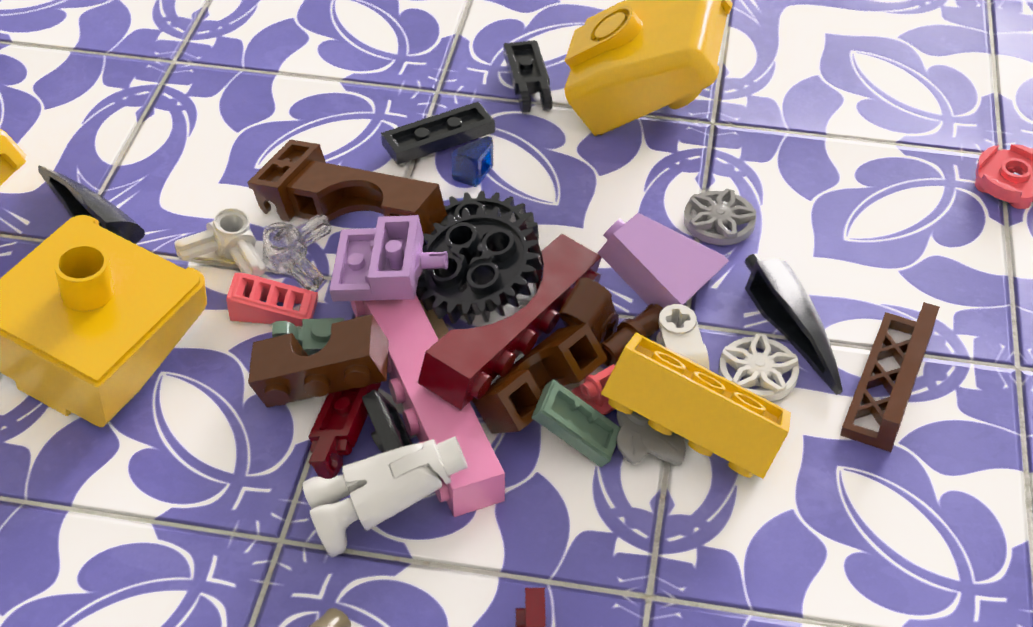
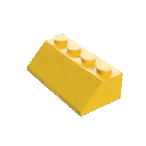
[601,333,791,479]

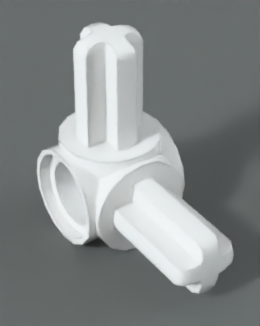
[174,207,266,277]

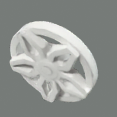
[719,334,799,402]

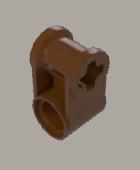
[558,277,619,343]

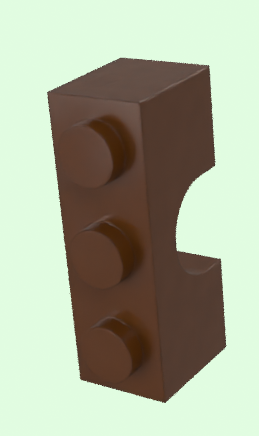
[248,314,389,408]
[472,323,608,434]

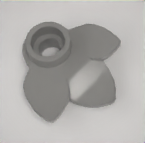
[616,411,686,466]

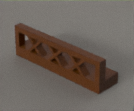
[840,302,940,452]

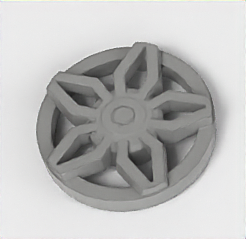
[684,188,756,245]

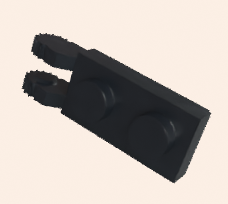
[503,40,553,113]

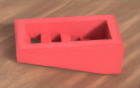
[226,272,318,326]

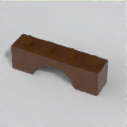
[286,160,447,243]

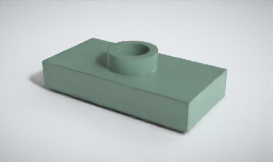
[531,379,621,467]

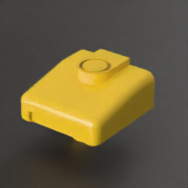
[564,0,732,136]
[0,215,207,427]

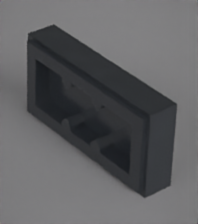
[362,389,413,453]

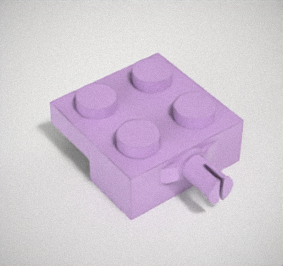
[329,215,448,302]

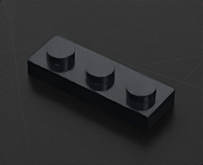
[381,101,495,165]

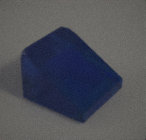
[451,136,494,187]

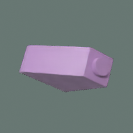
[597,213,729,308]

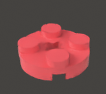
[975,144,1033,209]

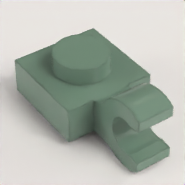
[272,318,344,356]

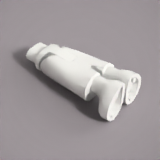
[303,436,468,557]

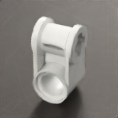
[656,304,709,370]

